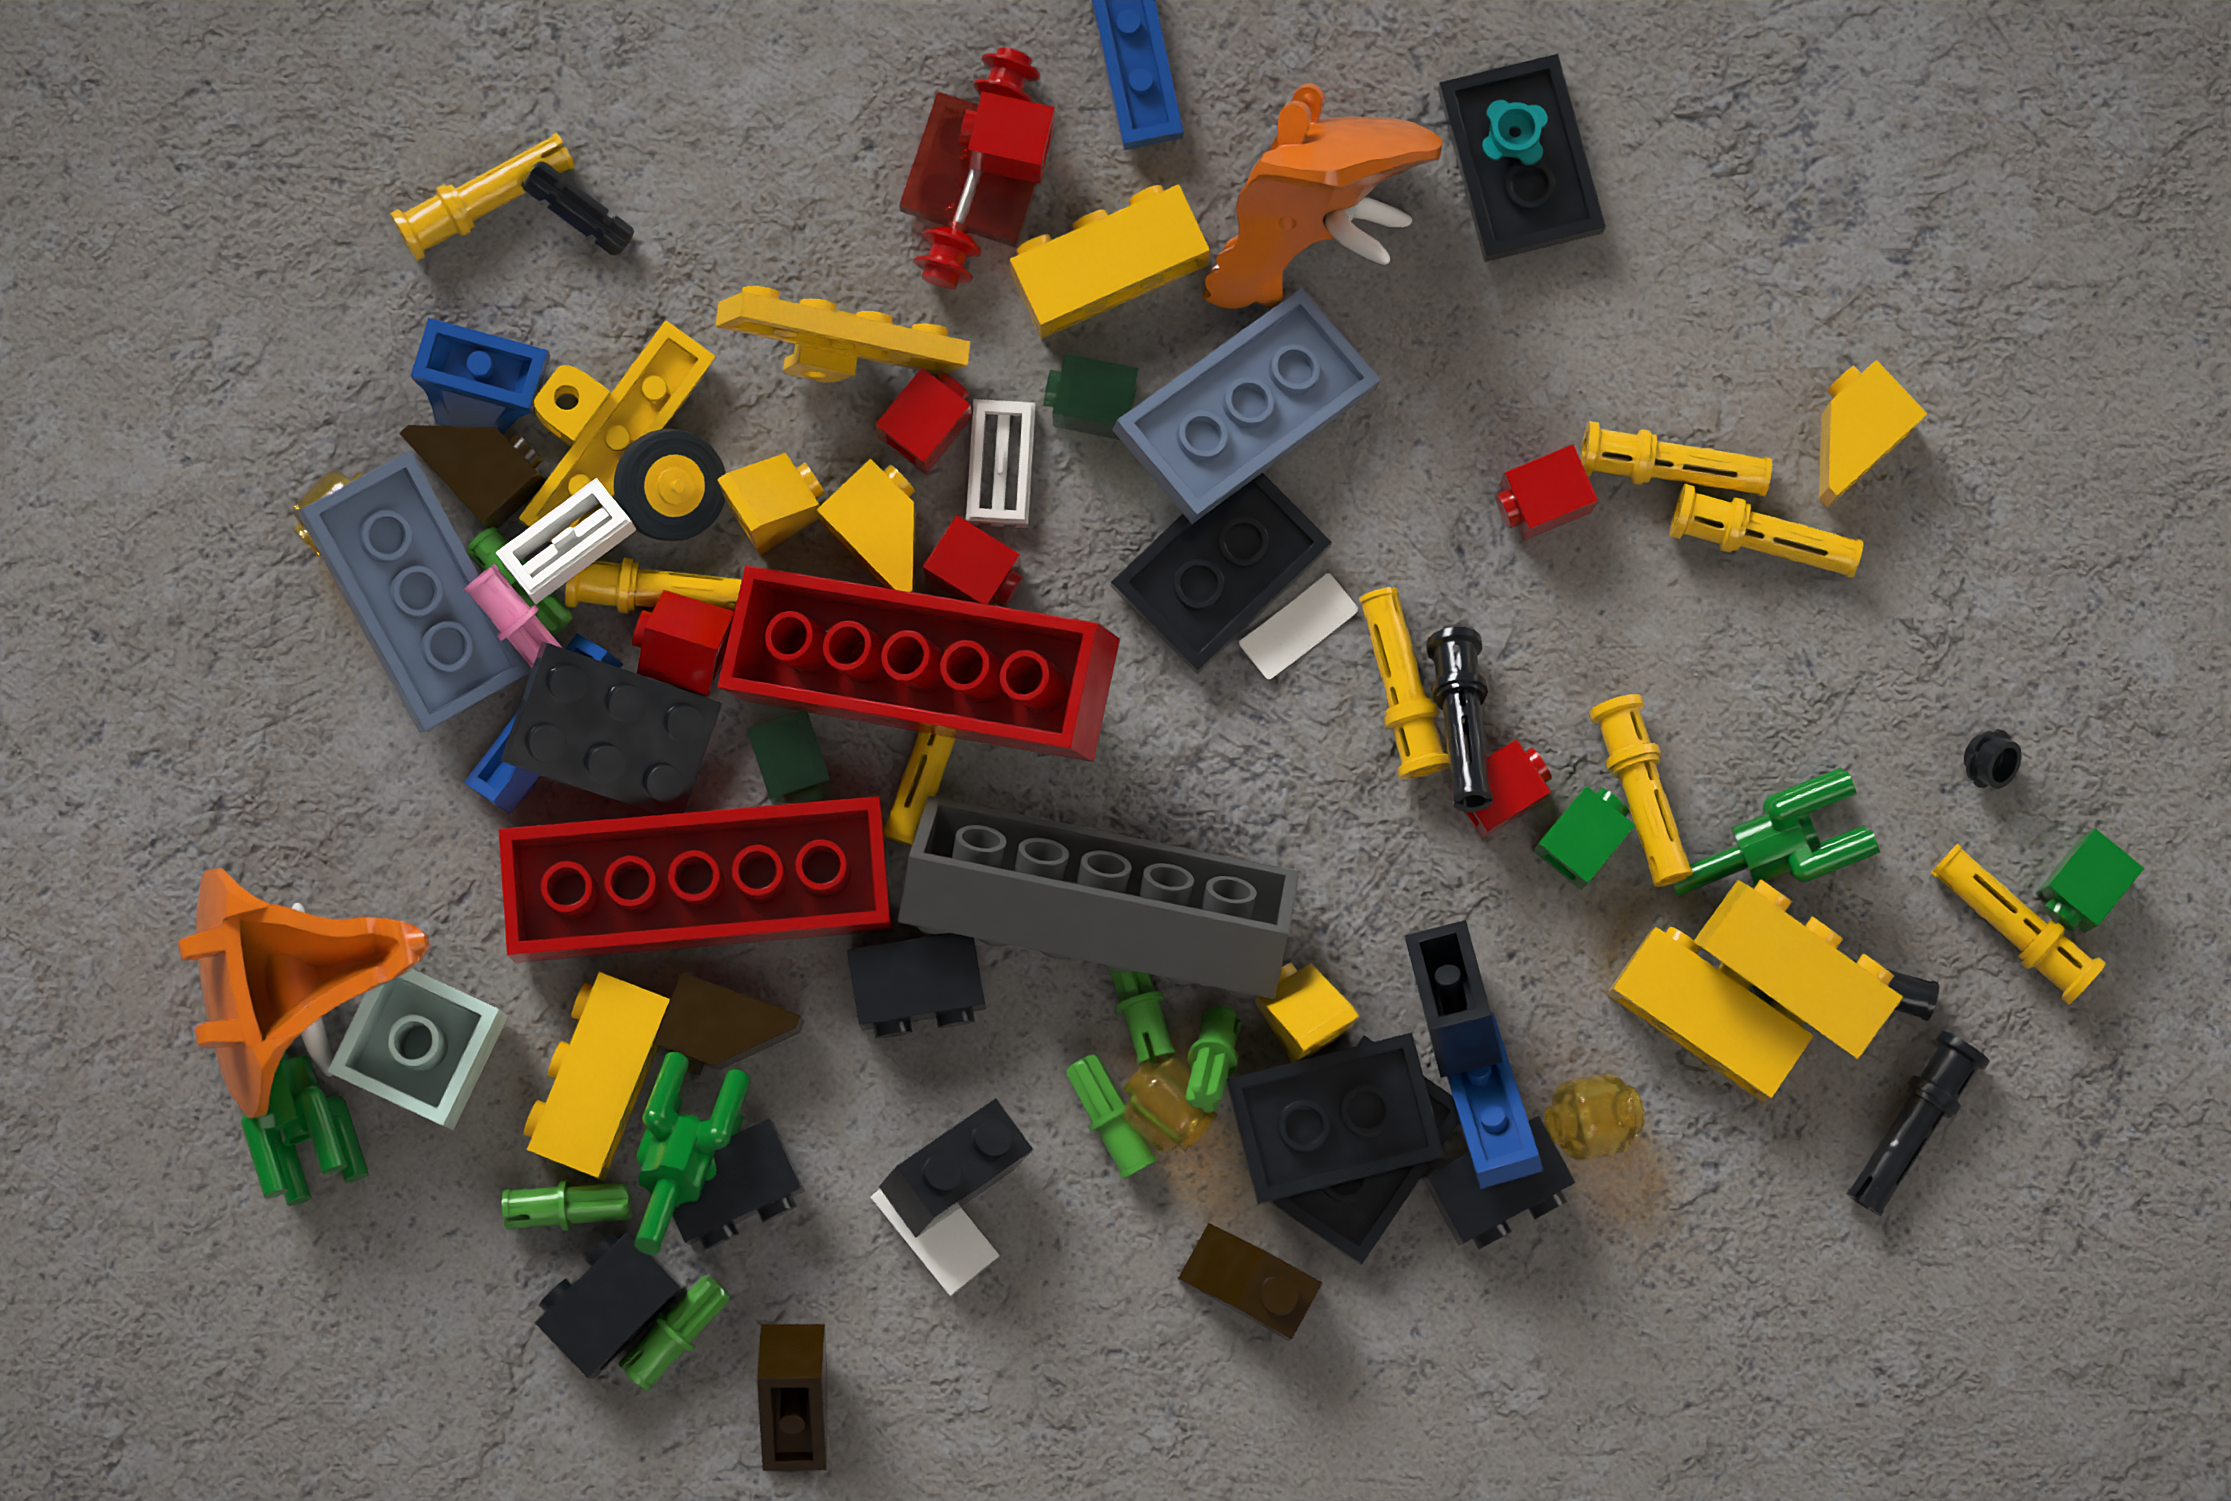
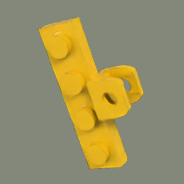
[715,286,970,382]
[518,320,716,544]

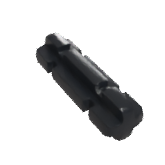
[521,161,634,255]

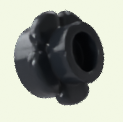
[1964,729,2022,789]

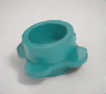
[1482,100,1548,165]

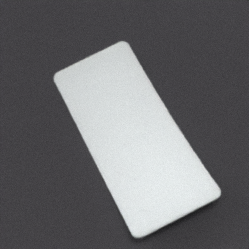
[1239,573,1358,679]

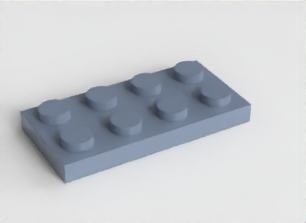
[1112,288,1381,524]
[296,450,532,733]

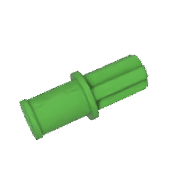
[466,527,572,637]
[1110,969,1177,1066]
[1185,1006,1242,1113]
[1067,1054,1158,1180]
[502,1180,632,1231]
[618,1275,730,1391]

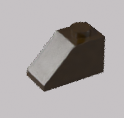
[399,425,546,529]
[654,972,804,1076]
[1178,1223,1323,1341]
[757,1324,827,1471]

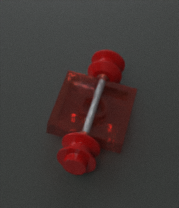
[899,47,1055,289]

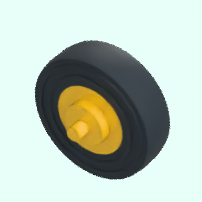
[614,429,726,542]

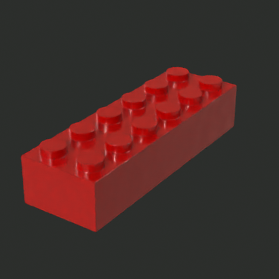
[718,565,1120,762]
[498,796,893,963]

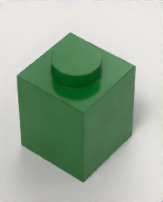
[1533,785,1635,890]
[2036,828,2145,933]

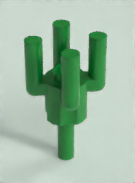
[1672,767,1881,897]
[241,1049,369,1206]
[635,1052,751,1255]

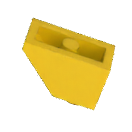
[1819,360,1927,508]
[717,452,825,555]
[816,458,916,593]

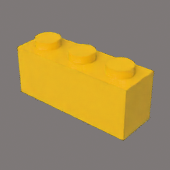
[1010,184,1210,339]
[1693,880,1903,1059]
[1606,927,1814,1103]
[523,972,671,1181]

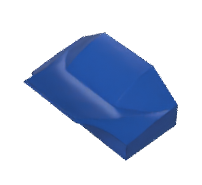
[411,317,550,435]

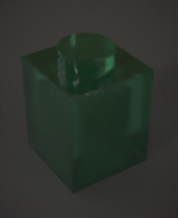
[1043,353,1138,440]
[746,709,833,805]

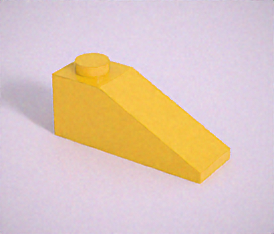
[1255,962,1359,1062]

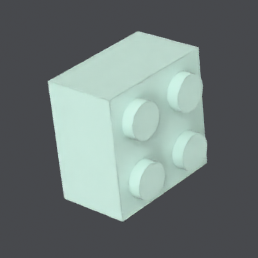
[327,969,508,1131]

